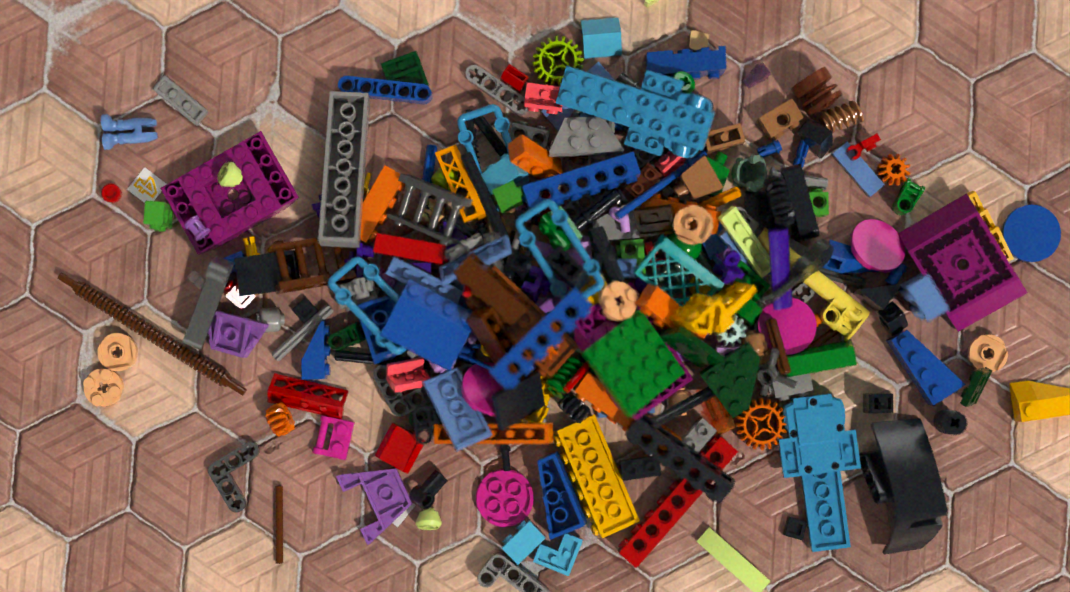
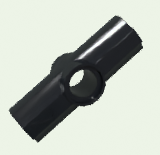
[587,226,625,284]

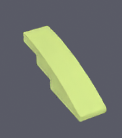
[697,527,771,592]

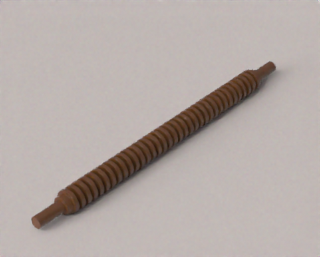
[58,273,247,396]

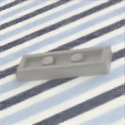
[152,75,209,126]

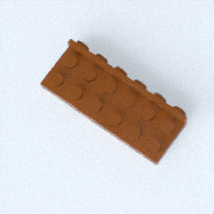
[464,266,578,378]

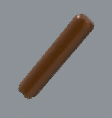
[765,318,791,375]

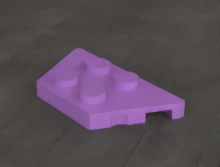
[208,310,269,358]

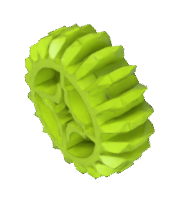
[532,36,584,86]

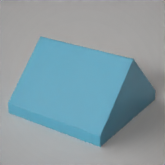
[581,17,622,59]

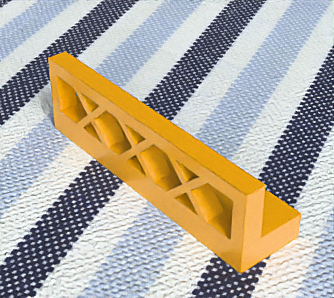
[435,144,486,223]

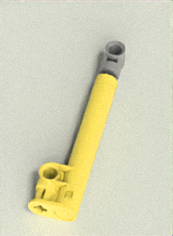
[736,207,870,341]

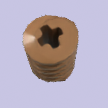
[820,100,864,133]

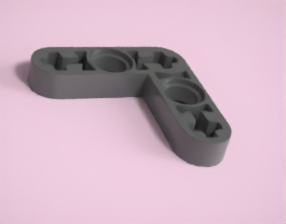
[208,442,260,513]

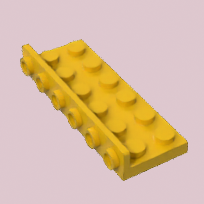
[553,414,640,539]

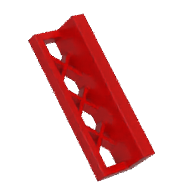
[267,373,349,420]

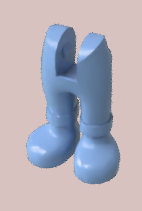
[101,114,158,150]

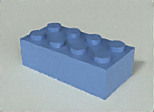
[899,273,949,321]

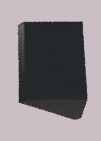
[853,284,900,311]

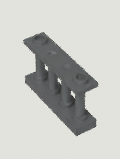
[387,173,473,246]

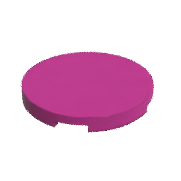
[850,219,905,273]
[758,297,817,355]
[461,362,504,416]
[476,469,534,527]

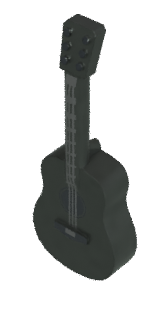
[758,238,834,308]

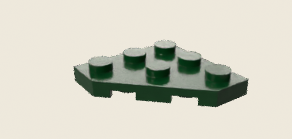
[700,341,760,418]

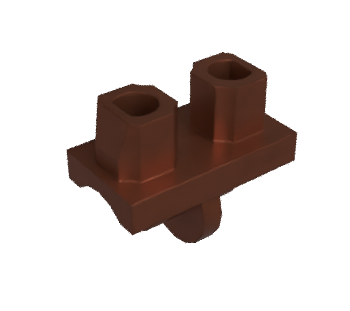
[625,163,662,198]

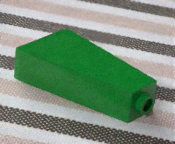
[786,339,857,377]

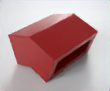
[500,64,529,93]

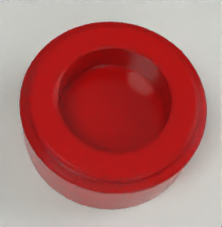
[101,183,122,203]

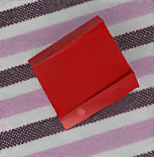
[375,422,425,474]

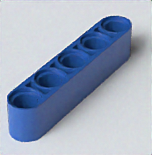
[338,76,432,104]

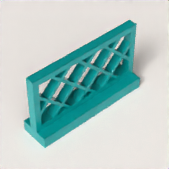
[634,234,724,307]

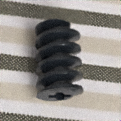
[933,409,967,435]

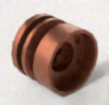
[791,67,843,116]

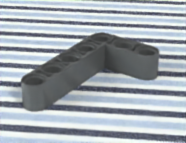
[182,256,234,350]
[373,364,473,417]

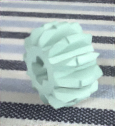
[714,314,747,347]

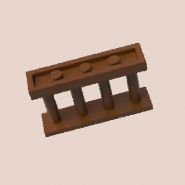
[267,237,356,294]

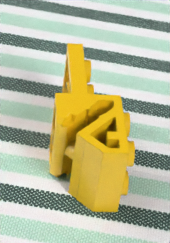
[671,281,758,334]

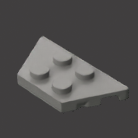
[549,117,624,157]

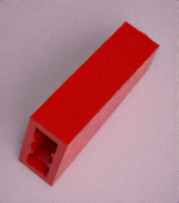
[373,233,448,265]

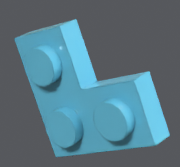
[533,533,583,576]

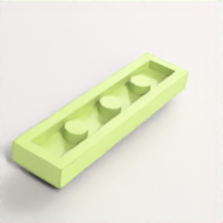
[718,206,771,278]

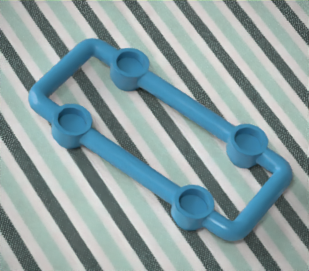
[457,104,529,212]
[515,199,604,300]
[328,257,406,354]

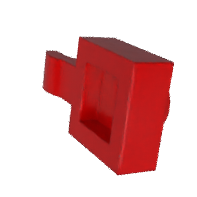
[846,133,881,161]

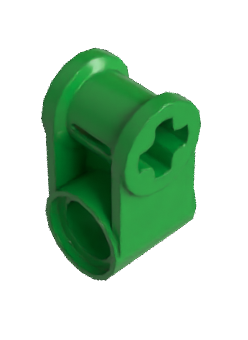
[892,177,925,216]

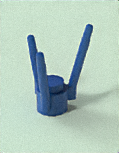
[457,342,493,370]

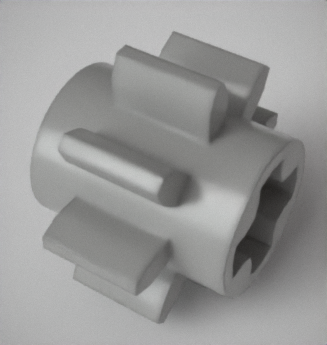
[348,277,373,300]

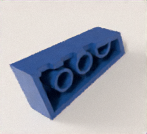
[645,46,727,80]
[886,330,966,406]
[537,451,587,540]

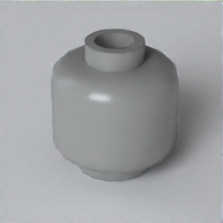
[256,307,285,333]

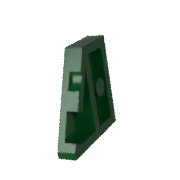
[381,51,429,86]

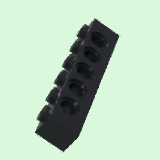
[625,414,735,504]

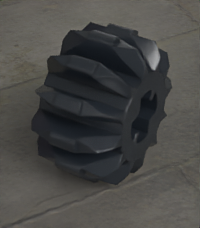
[558,392,591,423]

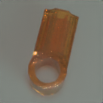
[705,396,736,436]

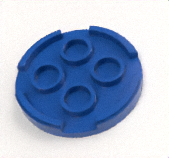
[1002,205,1061,262]

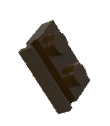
[633,204,676,237]

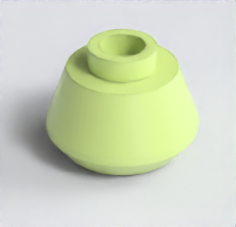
[217,162,243,187]
[415,508,442,530]

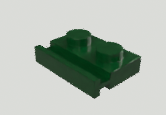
[960,367,993,407]

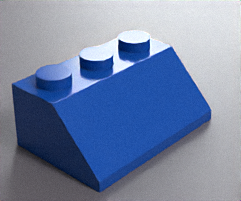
[357,295,407,365]

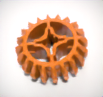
[735,398,787,450]

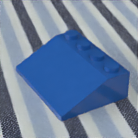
[380,279,472,372]

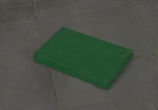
[658,326,725,368]

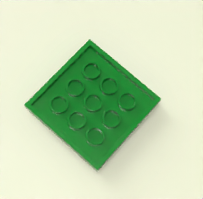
[582,309,685,418]

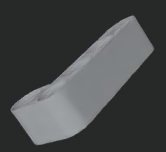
[478,552,551,592]

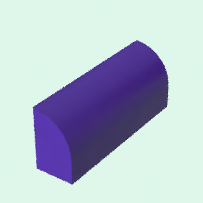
[768,227,793,310]

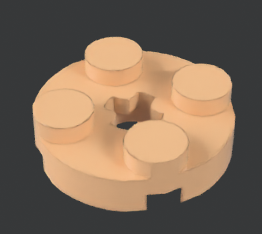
[673,205,713,245]
[598,281,638,321]
[97,333,138,371]
[967,335,1008,372]
[83,368,124,407]

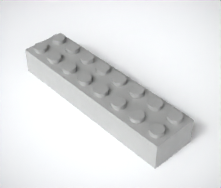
[318,91,370,248]

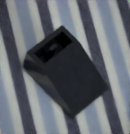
[234,250,300,297]

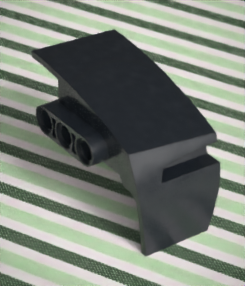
[859,418,948,555]

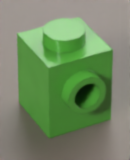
[492,181,524,213]

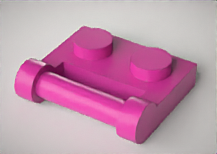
[312,415,355,460]

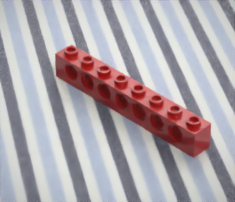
[618,436,738,568]

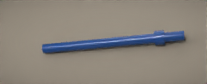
[615,150,707,220]

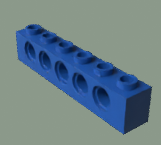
[522,151,641,211]
[489,288,592,390]

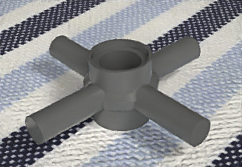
[757,348,797,397]

